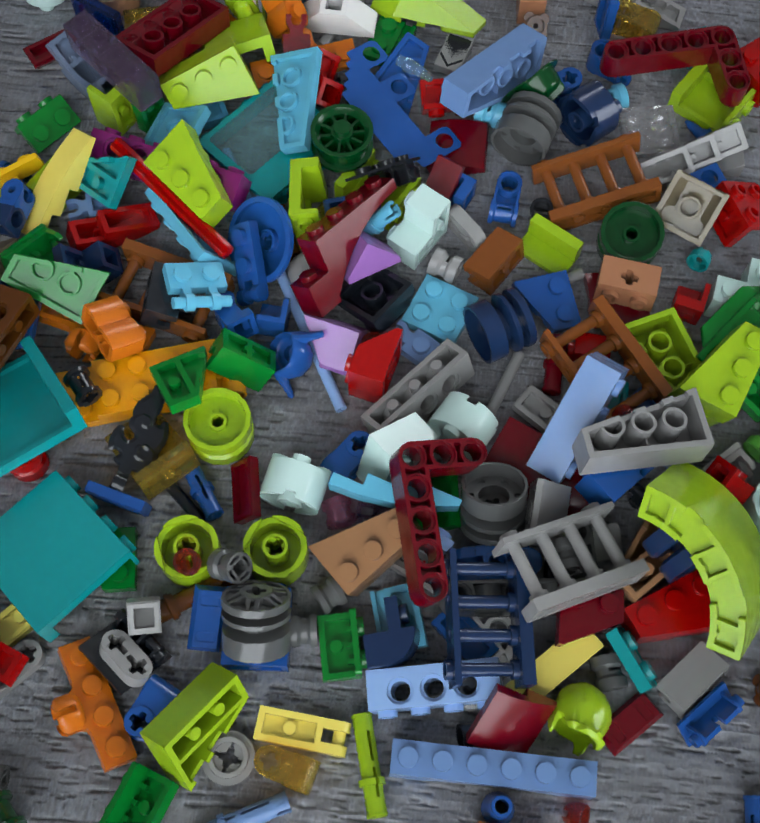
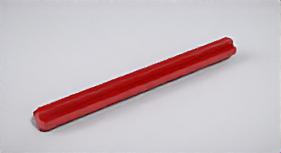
[110,138,234,259]

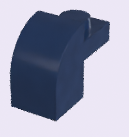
[52,241,124,284]
[363,595,420,670]

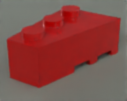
[621,570,711,644]

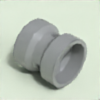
[426,247,465,285]

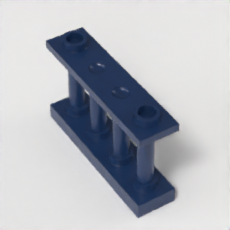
[443,548,537,690]

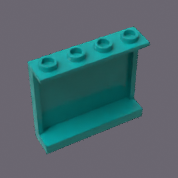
[0,335,88,477]
[0,470,140,643]

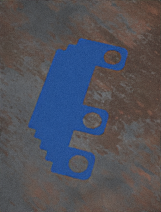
[342,41,461,167]

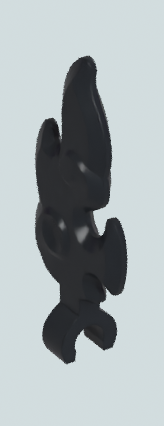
[108,385,169,492]

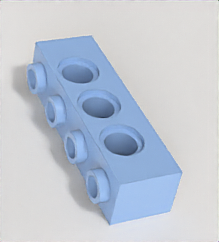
[365,657,503,719]

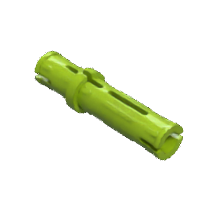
[351,712,389,820]

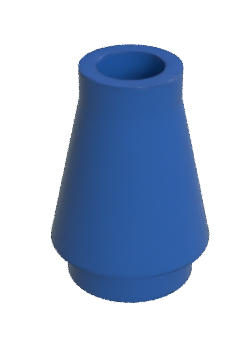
[481,791,515,823]

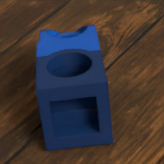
[0,178,35,239]

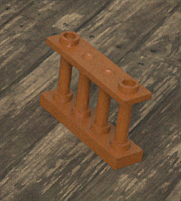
[531,131,662,231]
[97,238,235,343]
[539,294,673,420]

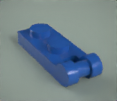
[229,220,269,307]

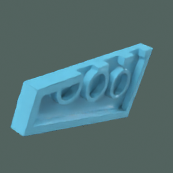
[270,46,323,155]
[145,187,237,277]

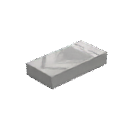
[433,33,477,75]

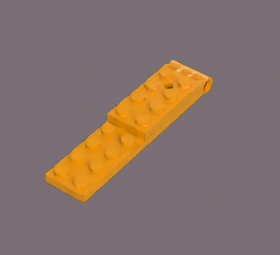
[55,338,247,428]

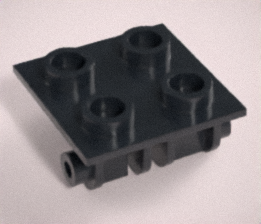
[345,154,420,187]
[78,608,172,695]

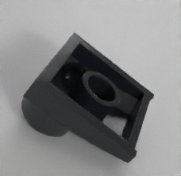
[338,268,415,333]

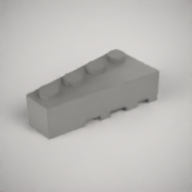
[572,387,715,475]

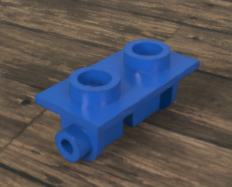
[676,681,745,748]

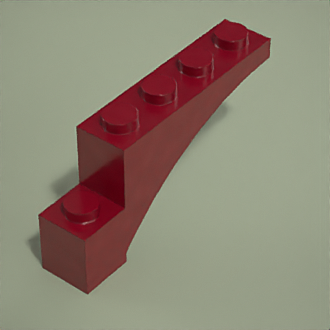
[290,175,397,318]

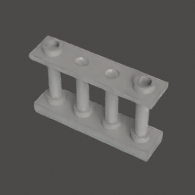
[492,501,650,623]

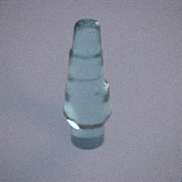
[395,55,434,82]

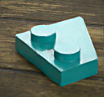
[80,156,137,210]

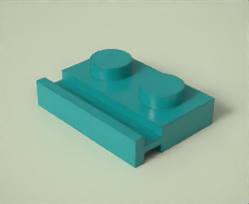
[605,628,657,694]

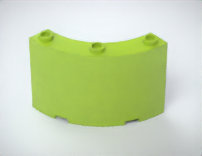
[637,463,760,661]

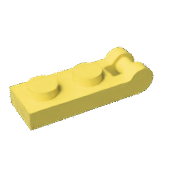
[253,705,352,758]

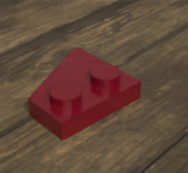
[555,584,624,647]

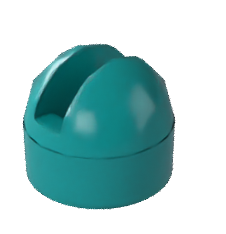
[686,247,712,272]

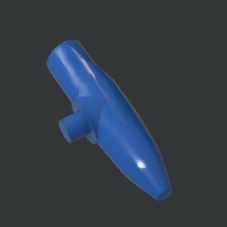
[685,119,712,138]

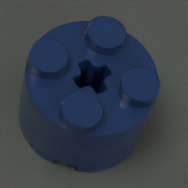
[557,80,622,147]

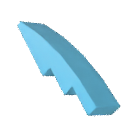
[328,472,462,512]

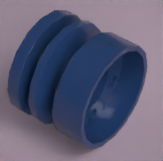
[463,287,537,364]

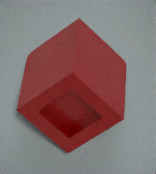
[671,283,712,326]

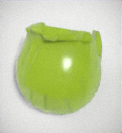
[548,682,612,756]

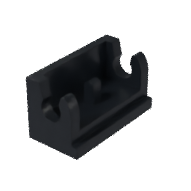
[139,261,180,330]

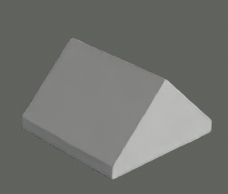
[524,478,571,547]

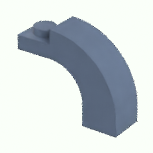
[45,28,125,101]

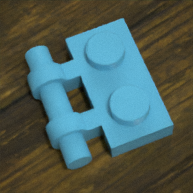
[162,262,233,312]

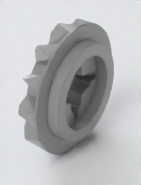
[202,730,256,786]

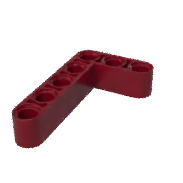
[599,25,751,107]
[389,437,487,608]

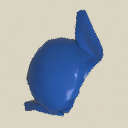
[269,331,324,398]

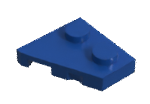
[511,270,581,334]

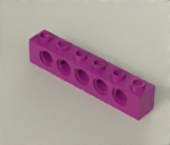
[90,127,252,213]

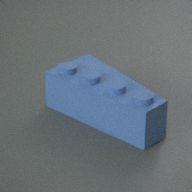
[439,23,547,118]
[526,352,630,484]

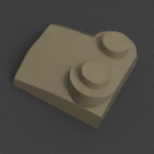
[655,169,730,247]

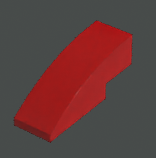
[66,202,161,251]

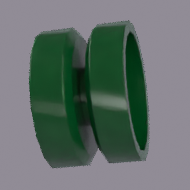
[596,201,665,264]

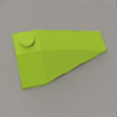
[370,0,486,38]

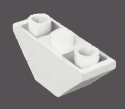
[303,0,378,38]

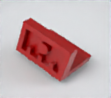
[713,181,760,247]

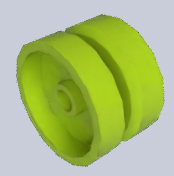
[183,388,255,465]

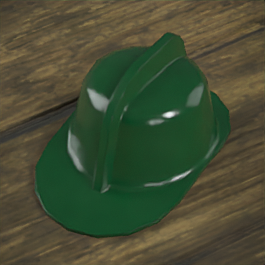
[502,59,565,102]

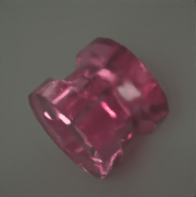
[321,495,357,530]

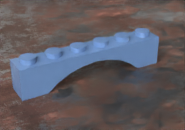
[389,738,598,800]

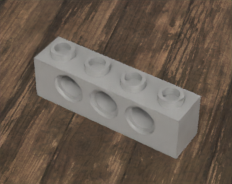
[360,338,475,434]

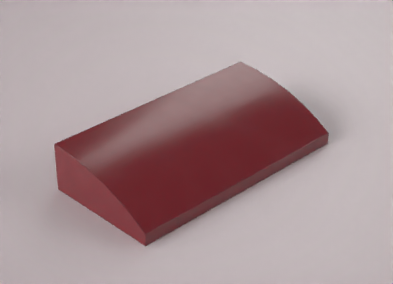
[113,0,230,78]
[484,416,592,525]

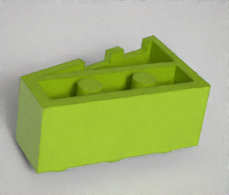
[158,36,260,109]
[143,119,233,228]
[668,321,760,424]
[139,662,249,792]

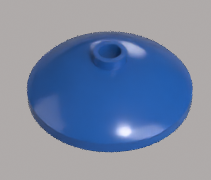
[228,196,294,283]

